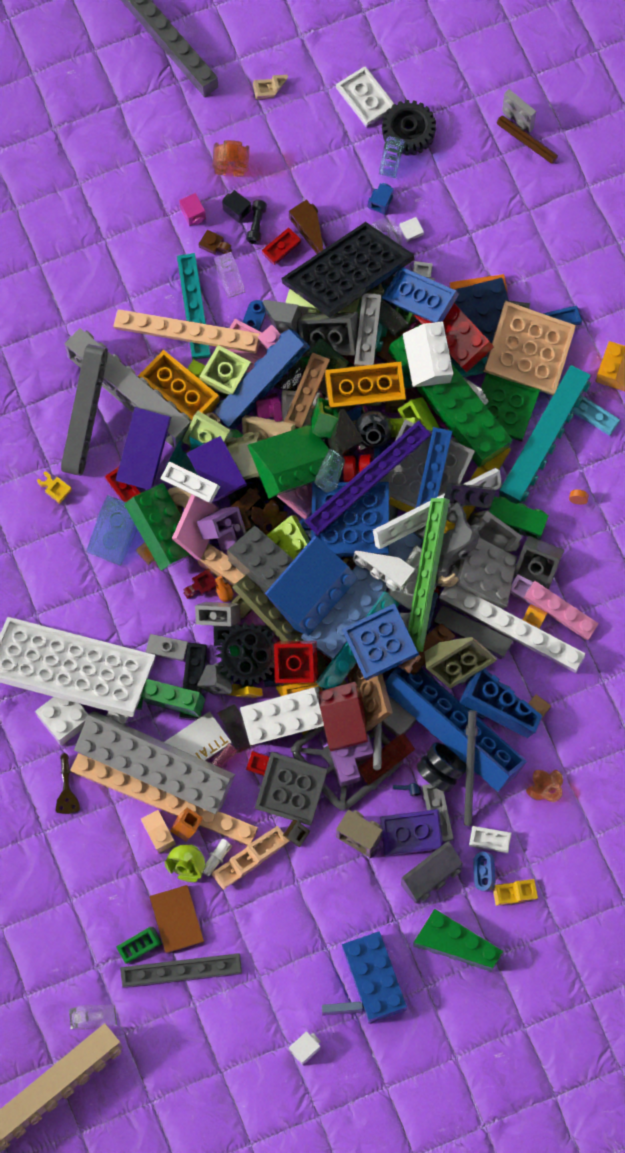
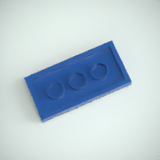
[382,267,459,323]

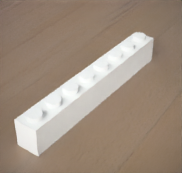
[439,585,585,673]

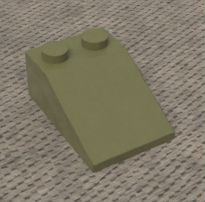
[224,432,262,480]
[424,637,497,689]

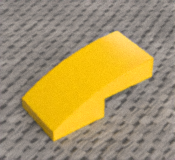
[493,879,538,906]

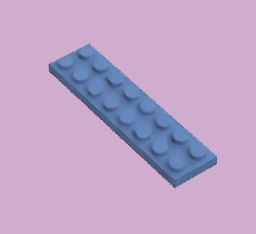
[301,519,423,660]

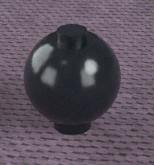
[354,411,392,449]

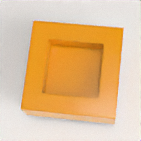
[522,604,548,629]

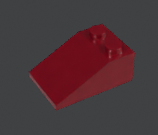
[318,682,368,752]

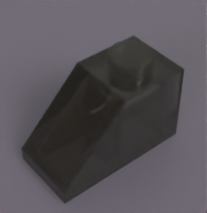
[217,704,253,753]

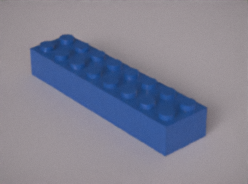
[385,667,527,791]

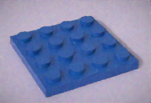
[311,482,389,557]

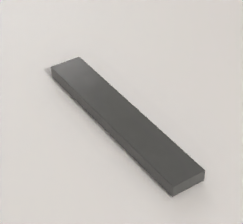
[120,953,242,988]

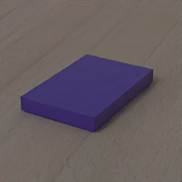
[187,436,247,503]
[381,809,443,856]

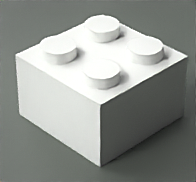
[35,697,88,746]

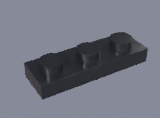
[444,482,496,508]

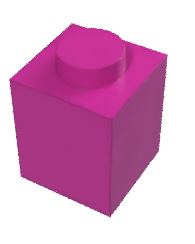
[179,193,206,226]

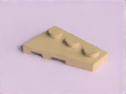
[242,415,295,440]

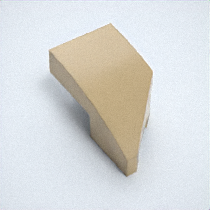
[253,75,288,100]

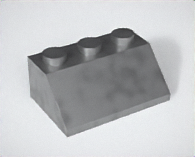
[401,841,463,904]

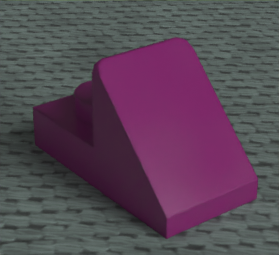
[256,393,283,422]

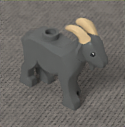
[415,502,480,587]

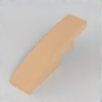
[211,826,289,890]

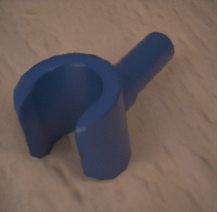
[393,783,421,796]

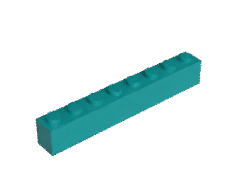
[499,365,592,504]

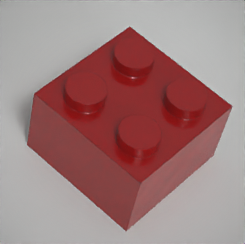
[274,641,318,683]

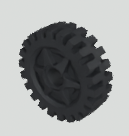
[382,100,436,156]

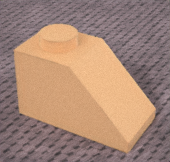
[141,810,176,854]

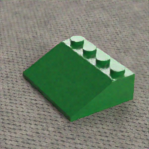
[247,425,340,498]

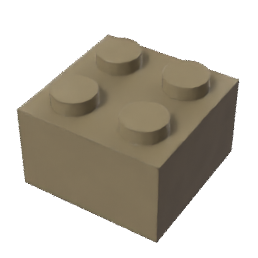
[336,810,382,858]

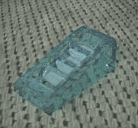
[378,136,405,178]
[314,449,345,493]

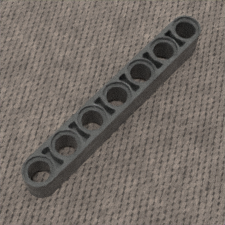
[61,344,108,476]

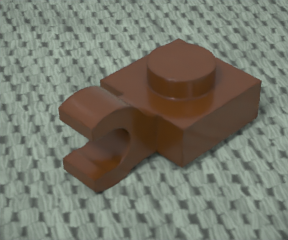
[198,229,232,256]

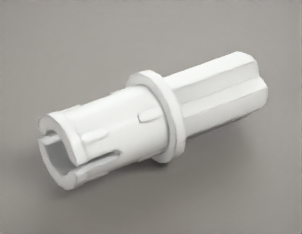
[203,839,232,877]

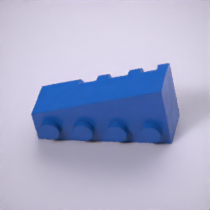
[459,668,542,738]

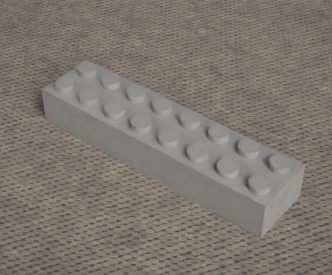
[64,328,191,449]
[74,711,235,814]

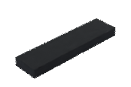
[179,643,207,721]

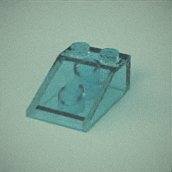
[86,495,138,566]

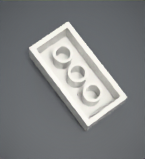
[240,686,324,745]

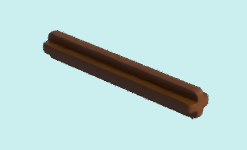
[497,115,558,164]

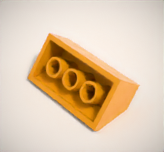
[325,362,406,408]

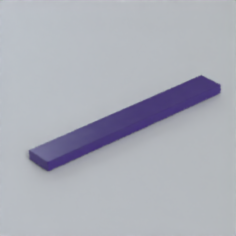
[305,421,432,536]

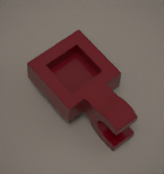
[183,569,218,599]

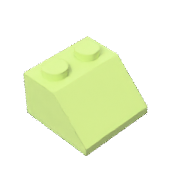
[200,345,251,395]

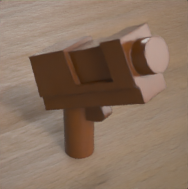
[231,487,261,530]

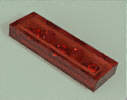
[358,733,416,785]

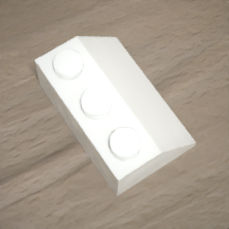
[403,322,453,387]

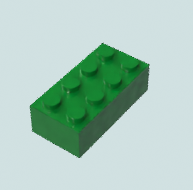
[124,483,192,571]

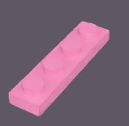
[523,581,599,640]

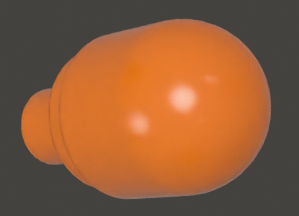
[215,576,234,602]

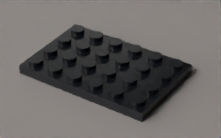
[281,222,415,318]

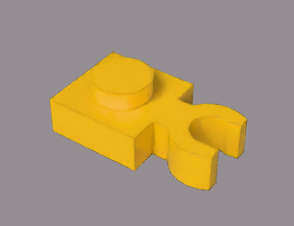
[37,471,72,504]

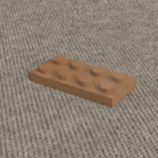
[347,663,393,732]

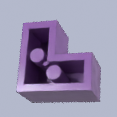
[197,507,246,551]
[330,734,374,787]

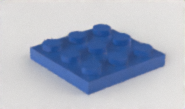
[342,603,419,681]

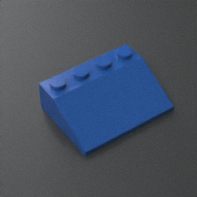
[265,536,358,636]

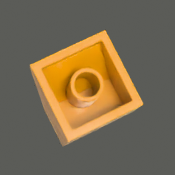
[596,341,625,391]

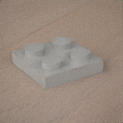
[502,89,536,133]

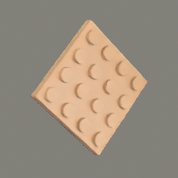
[483,301,576,396]

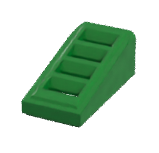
[116,927,163,964]

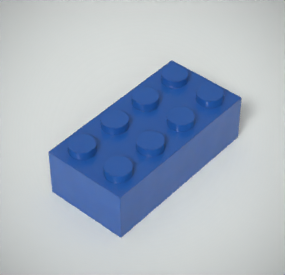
[342,931,407,1024]

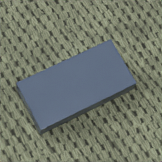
[322,1002,363,1016]

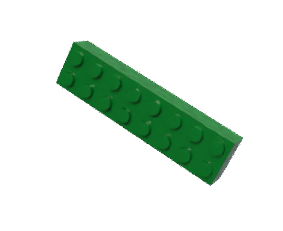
[388,324,512,468]

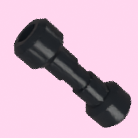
[246,200,267,244]

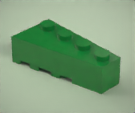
[413,909,503,972]

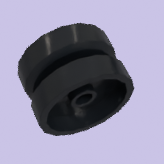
[416,742,466,792]

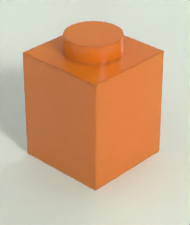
[170,807,203,842]

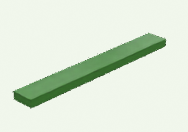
[408,498,450,652]

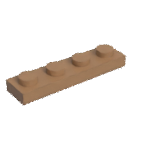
[284,353,330,428]

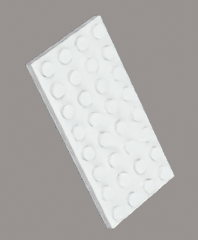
[0,617,155,717]

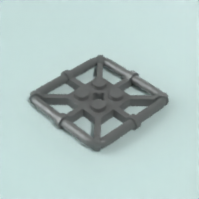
[290,726,404,811]

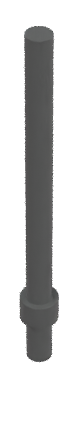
[464,710,478,826]

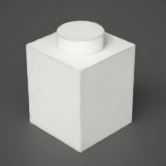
[289,1031,320,1065]

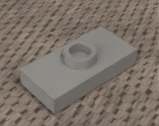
[146,634,188,662]

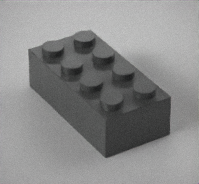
[227,526,293,593]

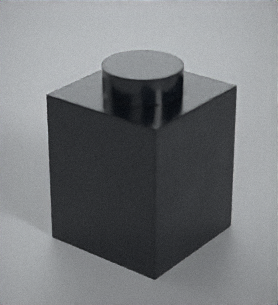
[222,190,252,223]

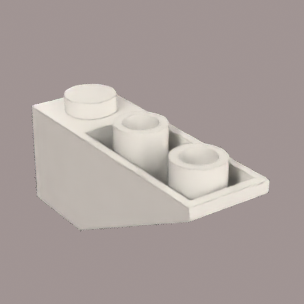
[353,551,415,593]

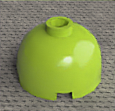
[164,845,205,882]

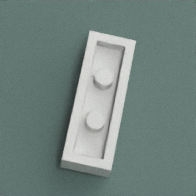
[160,462,220,504]

